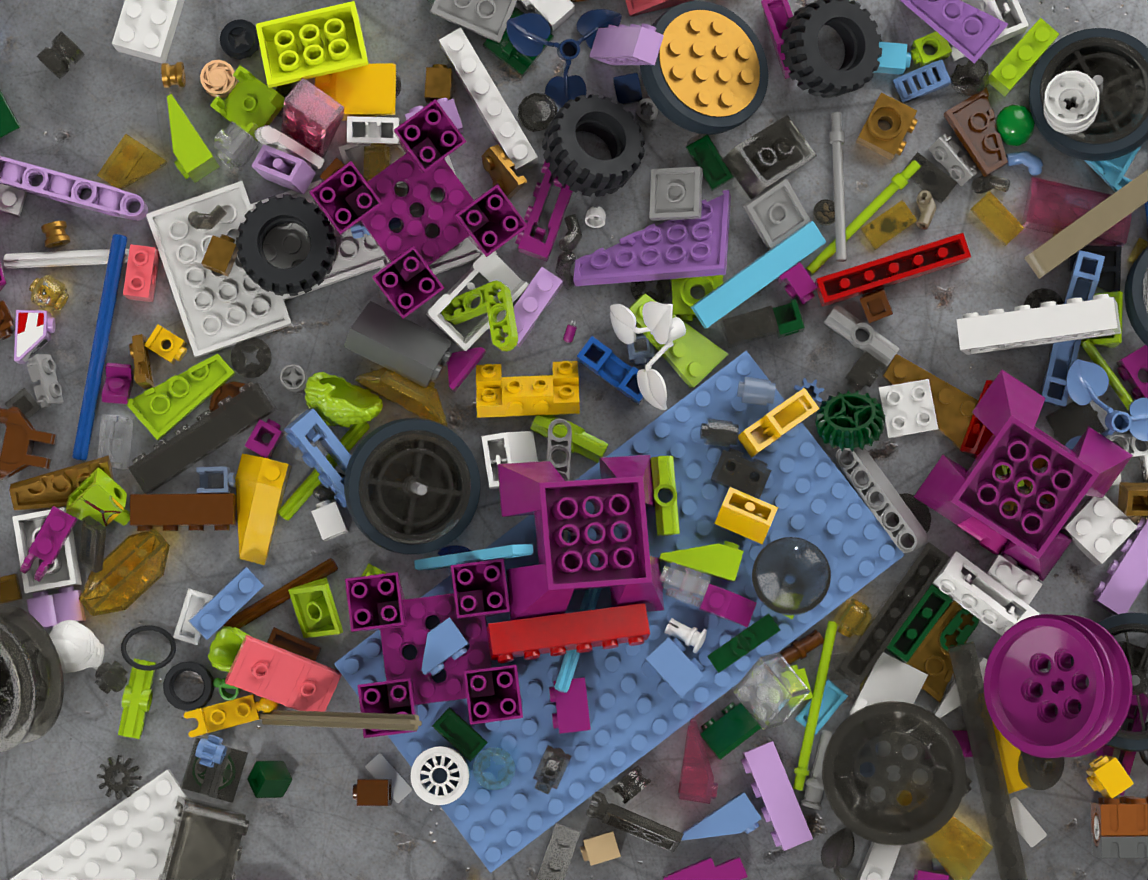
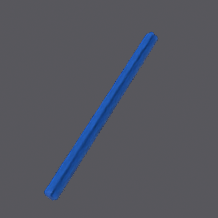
[72,234,127,461]

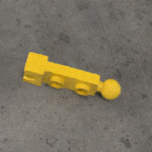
[183,694,279,738]

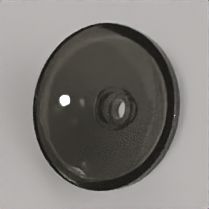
[752,537,831,615]

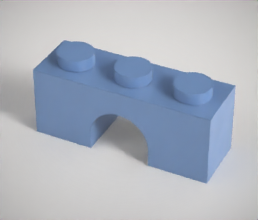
[188,567,264,640]

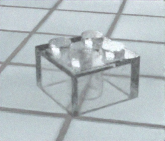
[733,652,810,730]

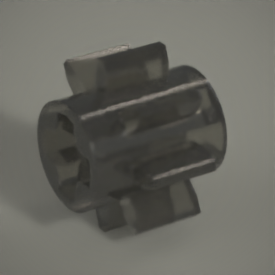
[95,661,128,694]

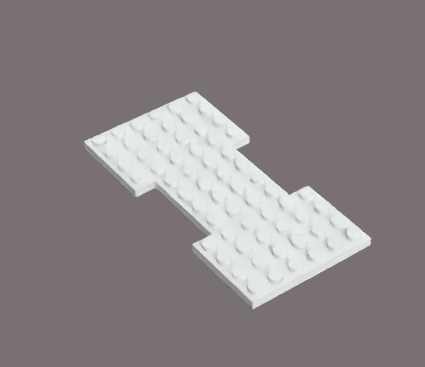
[146,142,483,358]

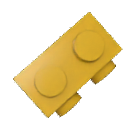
[714,487,778,544]
[1086,755,1134,799]

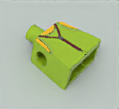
[66,467,130,529]

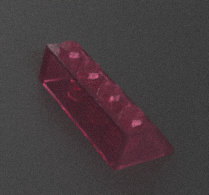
[1021,177,1132,247]

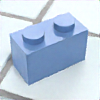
[645,637,704,697]

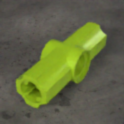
[530,415,609,463]
[651,456,680,536]
[118,658,157,739]

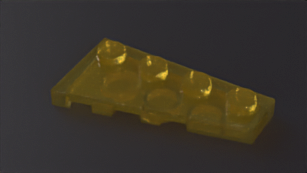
[893,782,993,880]

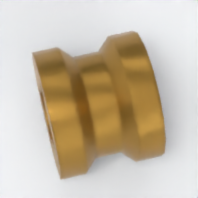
[161,62,186,88]
[41,221,71,248]

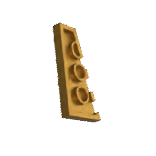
[883,354,979,449]
[9,455,114,510]
[906,600,973,703]

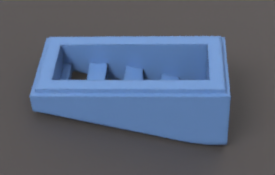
[893,59,951,103]

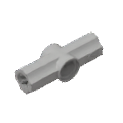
[824,305,900,367]

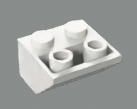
[481,431,538,490]

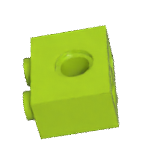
[671,275,723,322]

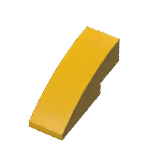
[737,388,820,458]

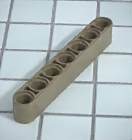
[1024,169,1148,279]

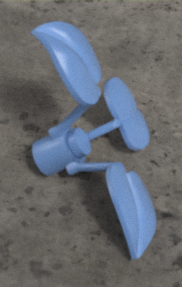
[1065,359,1148,450]

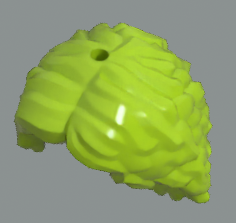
[304,372,383,428]

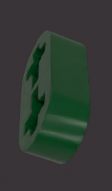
[938,609,979,652]

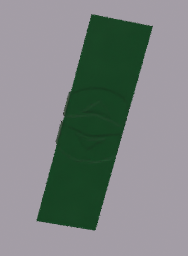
[707,613,781,673]

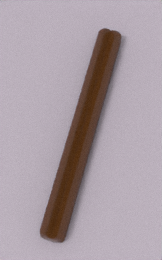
[224,558,338,629]

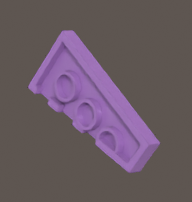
[900,0,1008,64]

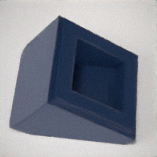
[613,72,643,105]

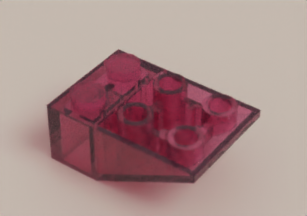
[281,78,344,158]

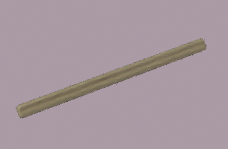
[259,710,422,731]

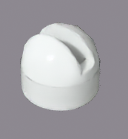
[585,206,606,228]

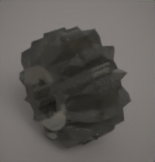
[97,755,142,800]

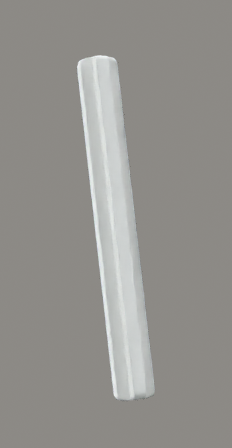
[3,248,129,269]

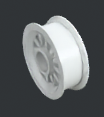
[411,746,469,805]

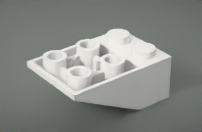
[948,0,1029,61]

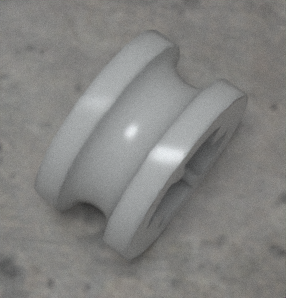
[636,98,658,123]

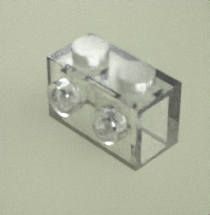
[213,121,259,171]

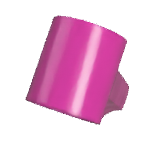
[957,516,1009,555]

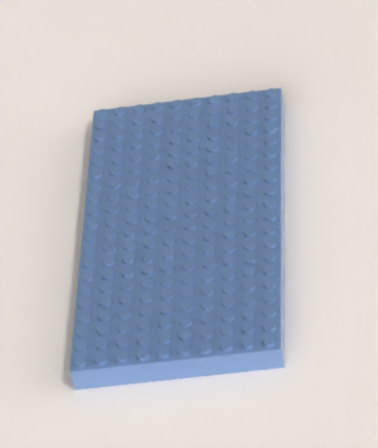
[334,351,905,873]

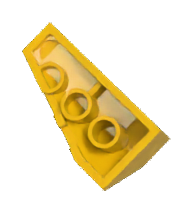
[235,453,292,565]

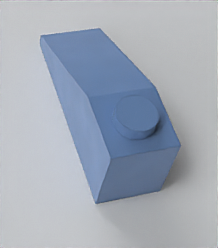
[679,792,762,841]

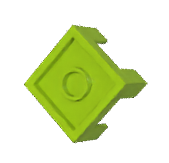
[210,65,287,141]

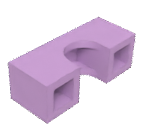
[501,267,563,348]

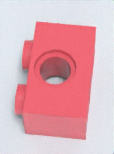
[123,244,160,302]

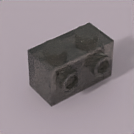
[710,448,772,499]

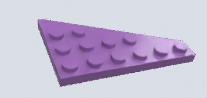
[573,190,731,286]

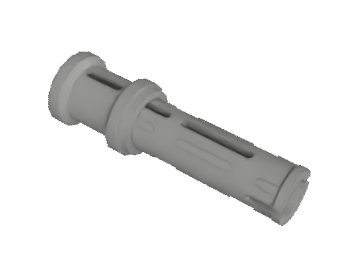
[799,730,837,811]

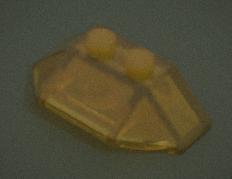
[355,367,449,427]
[79,528,170,616]

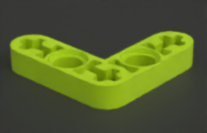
[441,280,518,352]

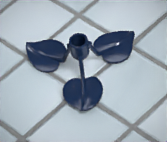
[506,9,622,112]

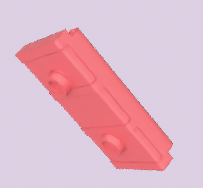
[225,635,342,712]

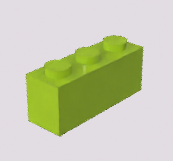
[986,18,1060,97]

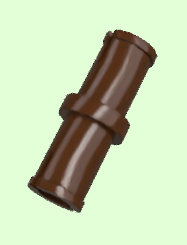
[773,629,824,670]

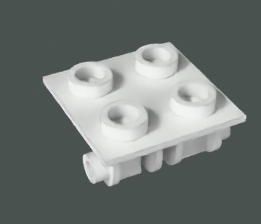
[878,379,938,438]

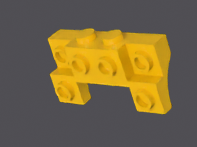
[476,361,580,418]

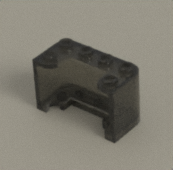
[159,795,249,880]

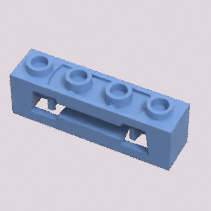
[284,408,377,509]

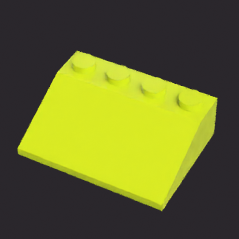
[256,1,369,88]

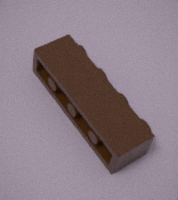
[130,493,237,532]

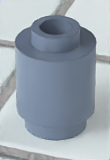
[737,377,776,406]

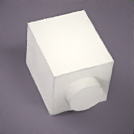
[311,500,349,541]

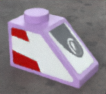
[14,310,55,364]

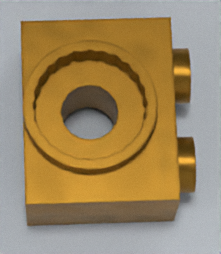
[856,92,918,160]

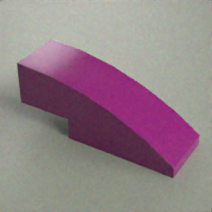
[761,0,793,79]
[663,856,748,880]

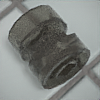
[36,31,85,80]

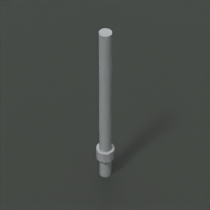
[829,112,847,262]

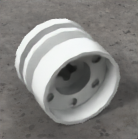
[1044,71,1099,134]

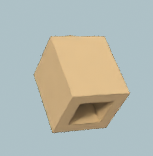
[580,830,621,866]

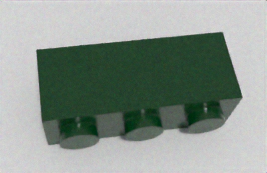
[883,584,953,663]

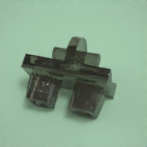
[533,745,572,794]

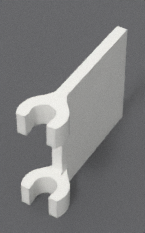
[849,651,928,738]

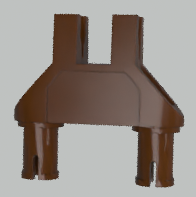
[0,406,56,480]

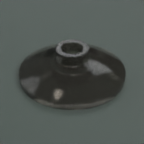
[1018,751,1065,790]

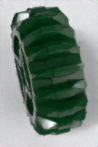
[815,390,885,452]

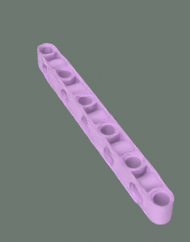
[0,156,148,221]

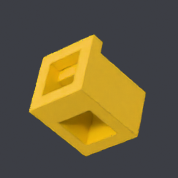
[144,324,187,365]

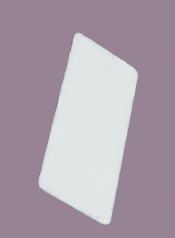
[365,754,412,803]
[1000,797,1047,847]

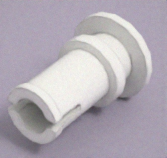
[665,618,707,653]

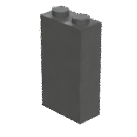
[344,301,452,388]

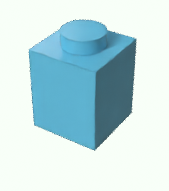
[874,42,911,75]

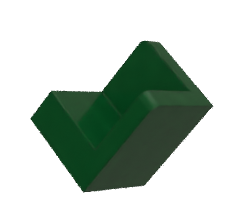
[770,299,805,339]
[247,761,293,798]

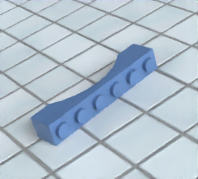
[1040,250,1105,408]

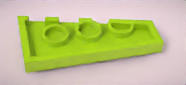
[628,294,728,389]
[126,354,236,441]

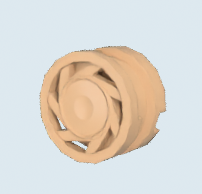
[200,60,238,99]

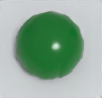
[996,104,1035,146]

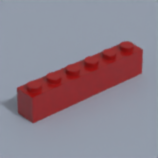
[814,233,971,307]
[487,603,650,663]

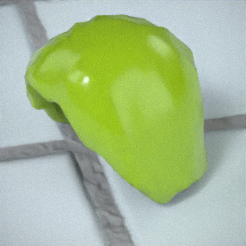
[208,626,250,673]

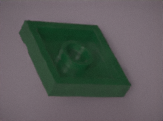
[483,6,554,77]

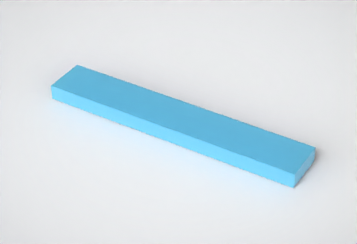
[691,221,826,328]
[414,544,533,570]

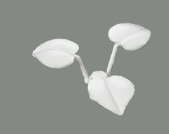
[610,301,686,410]

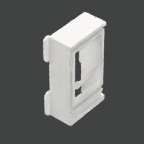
[426,251,529,351]

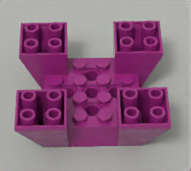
[309,99,528,319]
[914,369,1133,581]
[497,455,664,621]
[345,559,523,738]

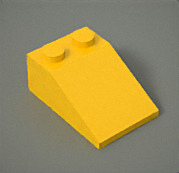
[314,63,396,122]

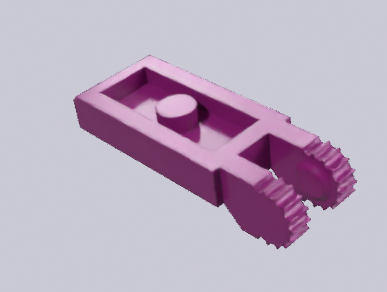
[20,506,77,581]

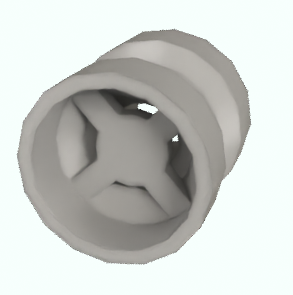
[280,364,308,392]

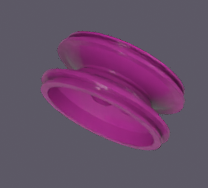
[984,614,1133,758]

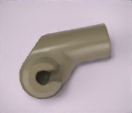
[916,190,936,230]

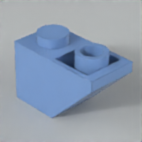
[421,617,469,676]

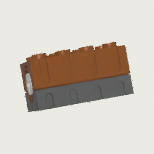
[1091,796,1148,858]

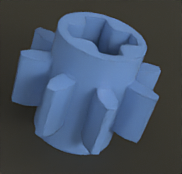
[794,378,824,403]
[195,735,227,768]

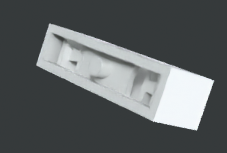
[932,551,1040,636]

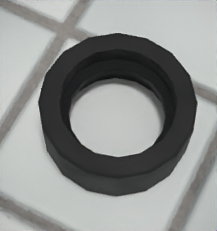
[163,662,214,711]

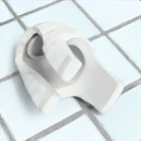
[45,620,104,673]

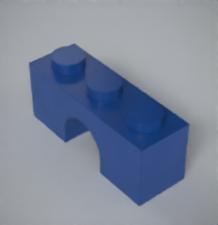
[577,336,644,405]

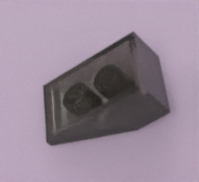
[722,115,817,200]

